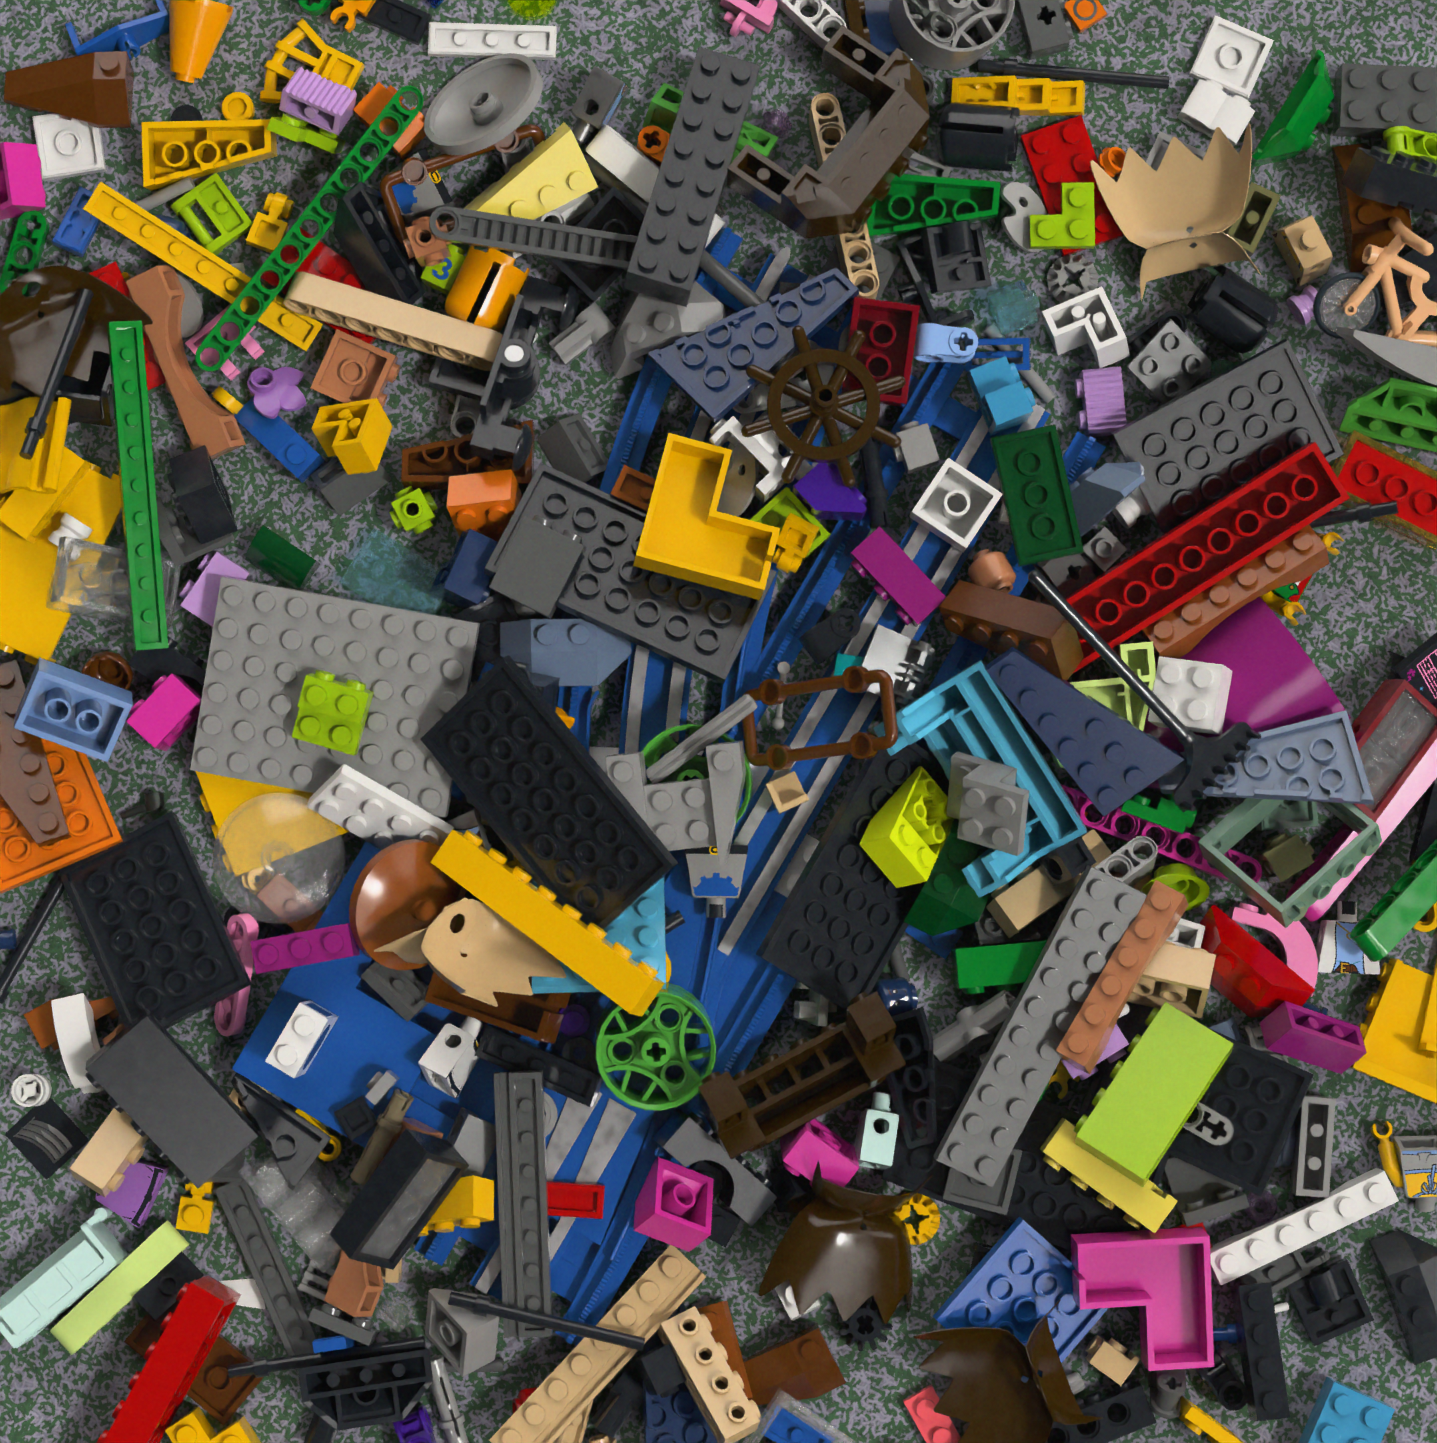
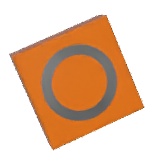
[1063,0,1107,34]

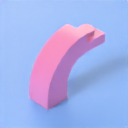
[1228,902,1318,997]

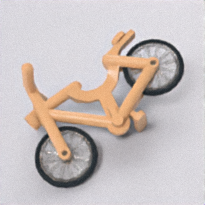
[1313,217,1437,347]

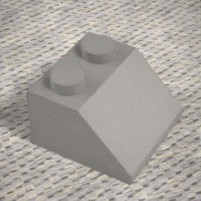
[425,1288,500,1377]

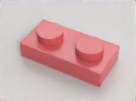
[903,1384,961,1443]

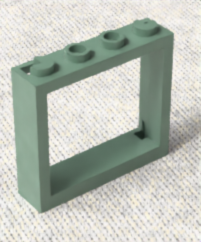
[1198,798,1382,928]

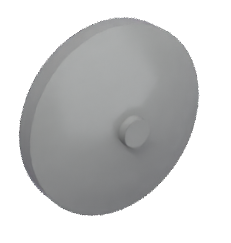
[424,53,543,155]

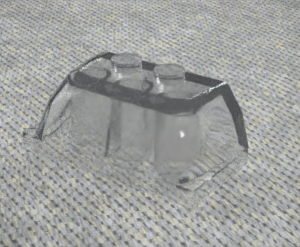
[45,536,181,627]
[238,1152,349,1273]

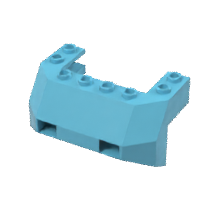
[873,660,1087,898]

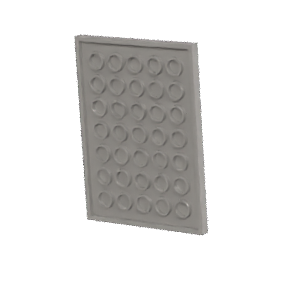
[190,576,480,817]

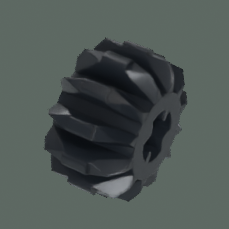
[837,1297,893,1351]

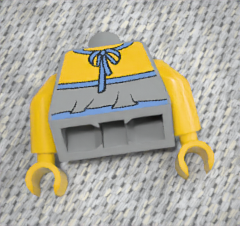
[1371,1121,1437,1212]

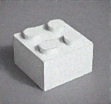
[909,458,1003,553]
[1148,656,1233,735]

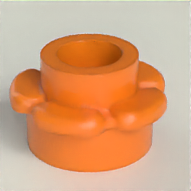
[1098,147,1126,178]

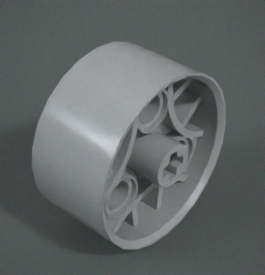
[889,0,1015,70]

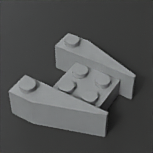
[606,741,746,865]

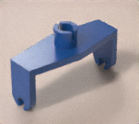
[65,0,169,60]

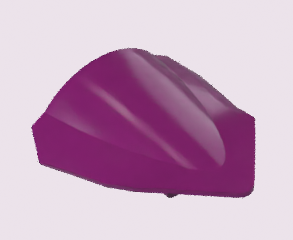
[1143,597,1351,789]

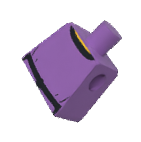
[95,1159,170,1228]

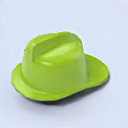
[1140,863,1210,911]

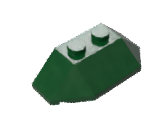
[903,818,993,936]

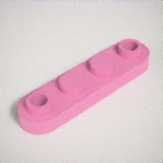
[214,913,259,1036]

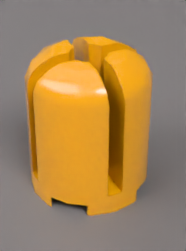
[445,246,530,332]

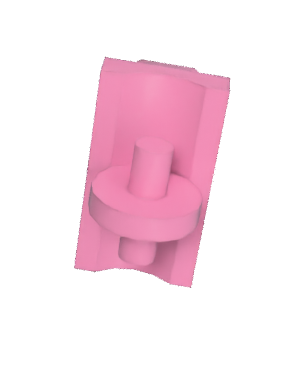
[720,0,778,37]

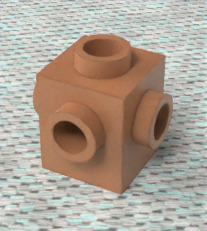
[403,217,453,267]

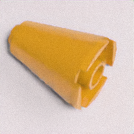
[169,0,234,84]

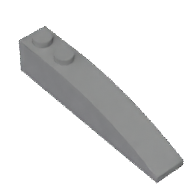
[1336,327,1437,388]

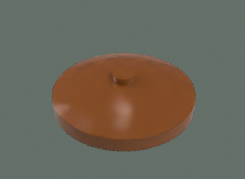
[349,839,461,970]

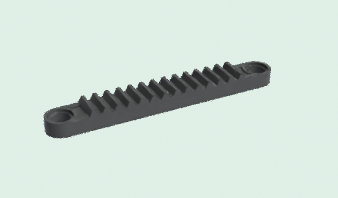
[429,206,638,270]

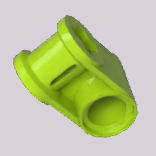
[1383,126,1437,161]

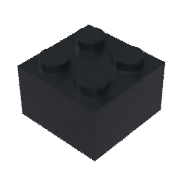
[167,445,238,545]

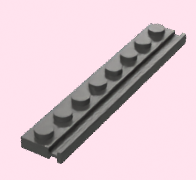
[494,1070,553,1338]

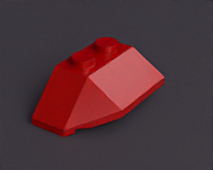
[1199,904,1315,1018]

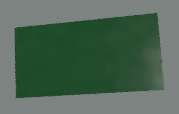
[990,424,1084,567]

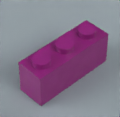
[850,526,946,627]
[250,923,360,974]
[1260,1001,1367,1074]

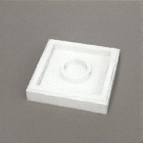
[1189,15,1274,100]
[32,113,107,181]

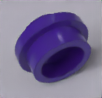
[560,1004,591,1037]

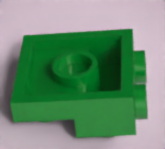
[1119,791,1197,834]

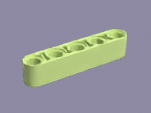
[50,1220,190,1355]

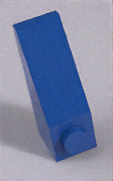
[234,396,325,483]

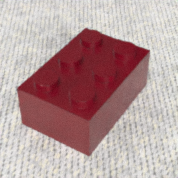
[841,297,920,407]

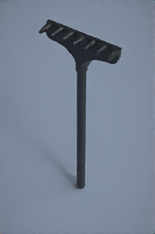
[1028,570,1261,813]

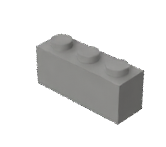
[1290,1094,1336,1198]

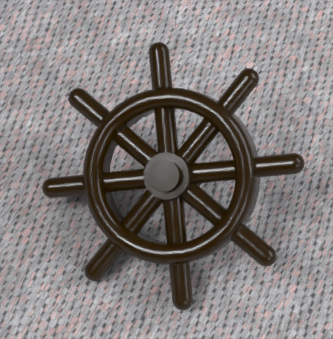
[741,325,906,488]

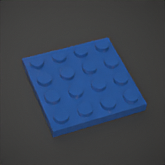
[933,1217,1109,1383]

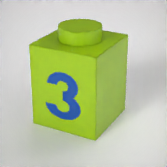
[421,244,466,295]

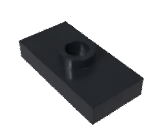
[132,1251,204,1322]

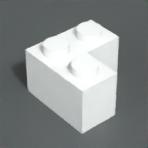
[1042,286,1130,368]

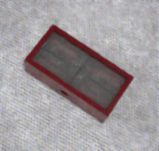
[1351,679,1437,822]

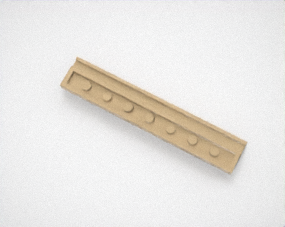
[489,1245,706,1443]

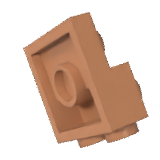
[310,329,401,408]

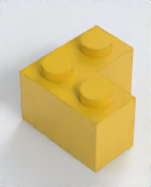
[311,398,393,475]
[165,1406,261,1443]

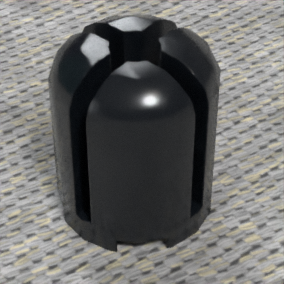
[937,102,1020,172]
[1184,263,1278,354]

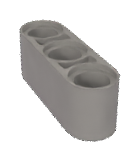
[1094,836,1158,887]

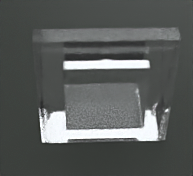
[375,1291,418,1333]

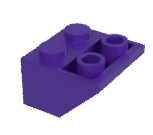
[792,463,867,521]

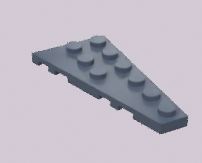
[1158,710,1374,805]

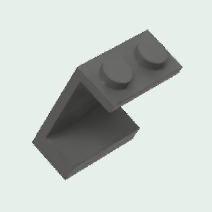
[489,515,586,619]

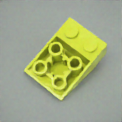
[859,766,955,888]

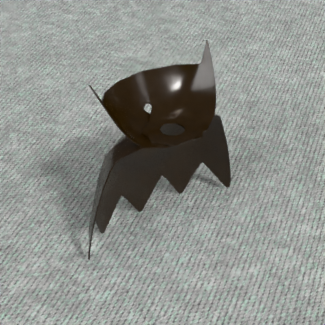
[0,251,153,397]
[758,1160,933,1324]
[914,1300,1104,1443]

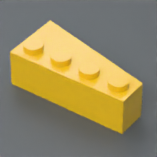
[141,119,277,191]

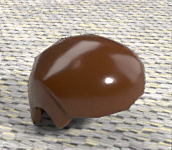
[81,651,133,690]

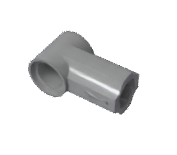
[549,303,616,366]

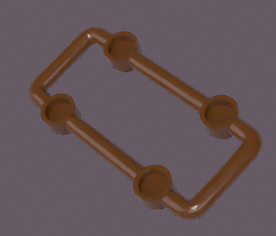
[379,124,546,246]
[742,666,898,771]

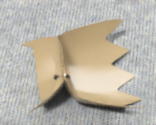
[1090,123,1261,301]
[374,898,567,1007]

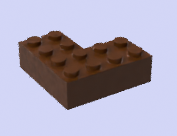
[424,886,571,1043]

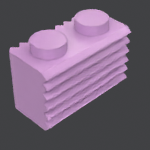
[279,67,357,136]
[1074,366,1127,437]

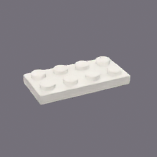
[307,764,454,850]

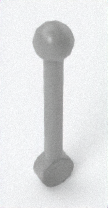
[772,661,790,730]

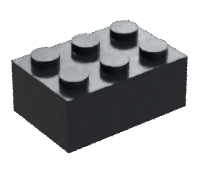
[545,186,645,304]

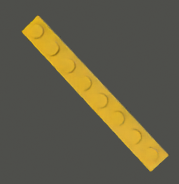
[83,181,323,352]

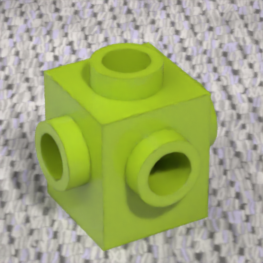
[389,486,438,535]

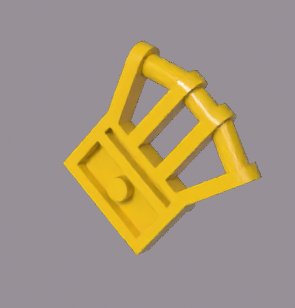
[259,19,365,103]

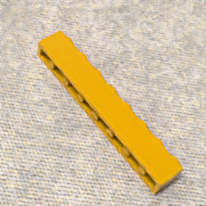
[431,829,665,1017]

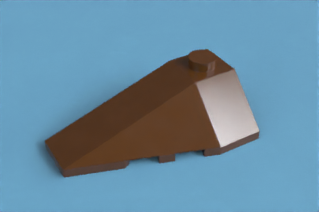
[4,51,134,128]
[743,1323,846,1405]

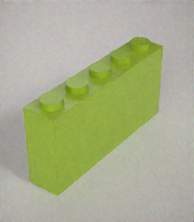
[1074,1002,1233,1187]

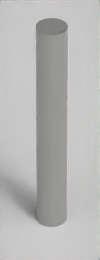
[107,177,195,229]
[984,323,1056,404]

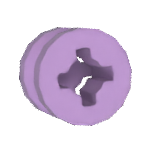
[1287,285,1327,326]

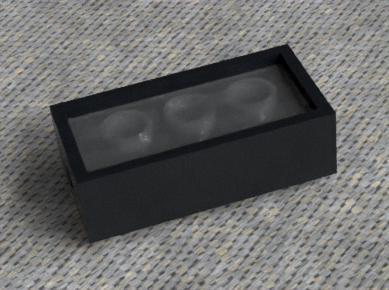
[329,1128,469,1270]

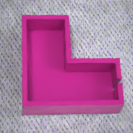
[1071,1227,1214,1371]

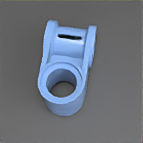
[914,323,978,364]

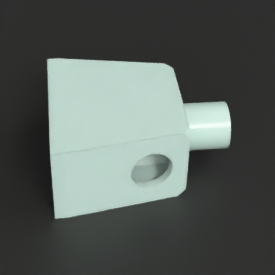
[854,1092,899,1171]

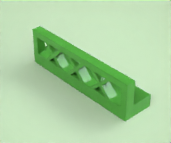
[642,83,779,162]

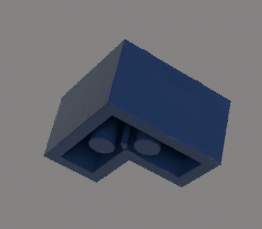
[429,528,498,609]

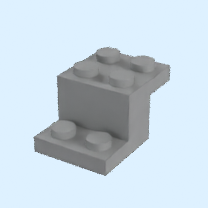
[946,751,1029,856]

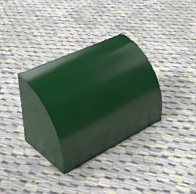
[245,525,320,590]

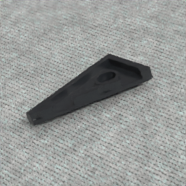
[231,1073,331,1190]

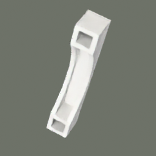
[1210,1168,1399,1285]

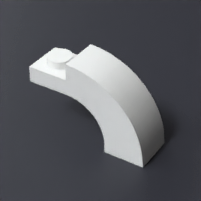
[51,993,104,1094]

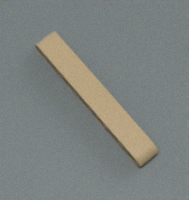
[809,93,879,305]
[283,272,503,371]

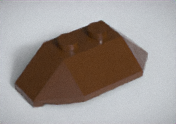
[1332,143,1412,273]

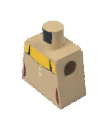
[1271,215,1333,287]

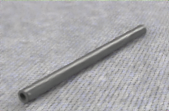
[584,154,765,308]

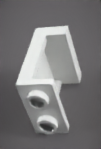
[709,416,785,504]

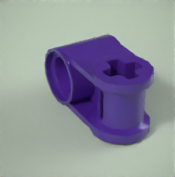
[393,1404,436,1443]

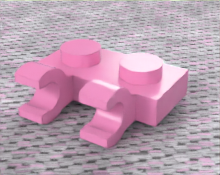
[185,304,265,381]

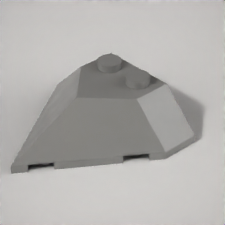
[610,281,726,379]

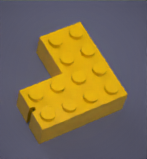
[633,433,780,600]

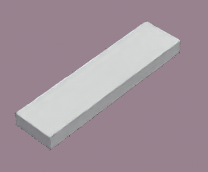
[428,22,557,60]

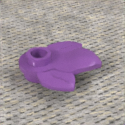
[247,367,306,419]

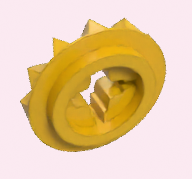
[893,1192,940,1245]

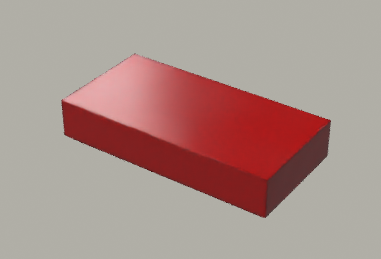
[547,1181,605,1219]

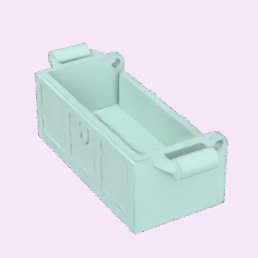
[0,1206,129,1348]

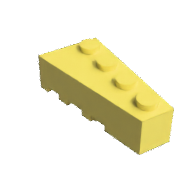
[463,122,598,220]
[1040,1118,1178,1233]

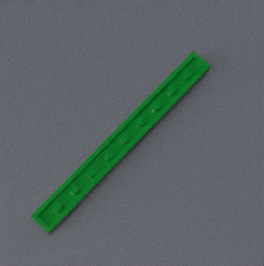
[107,321,169,651]

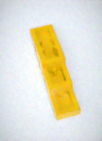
[951,75,1085,116]

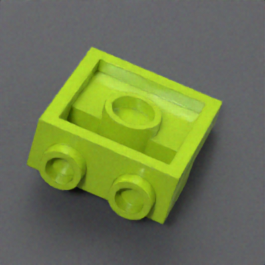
[291,670,374,756]

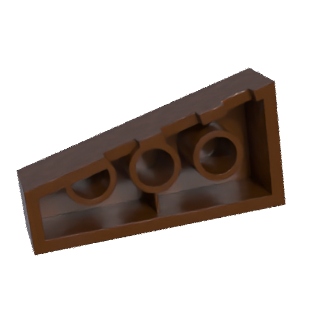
[401,420,535,491]
[939,580,1084,681]

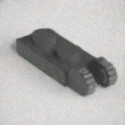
[1238,1238,1331,1294]

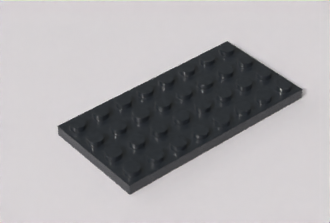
[484,462,777,684]
[420,655,678,930]
[756,743,949,1011]
[881,1059,1169,1251]

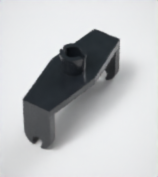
[896,233,975,327]

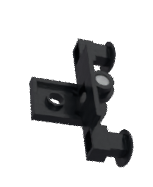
[428,276,579,471]

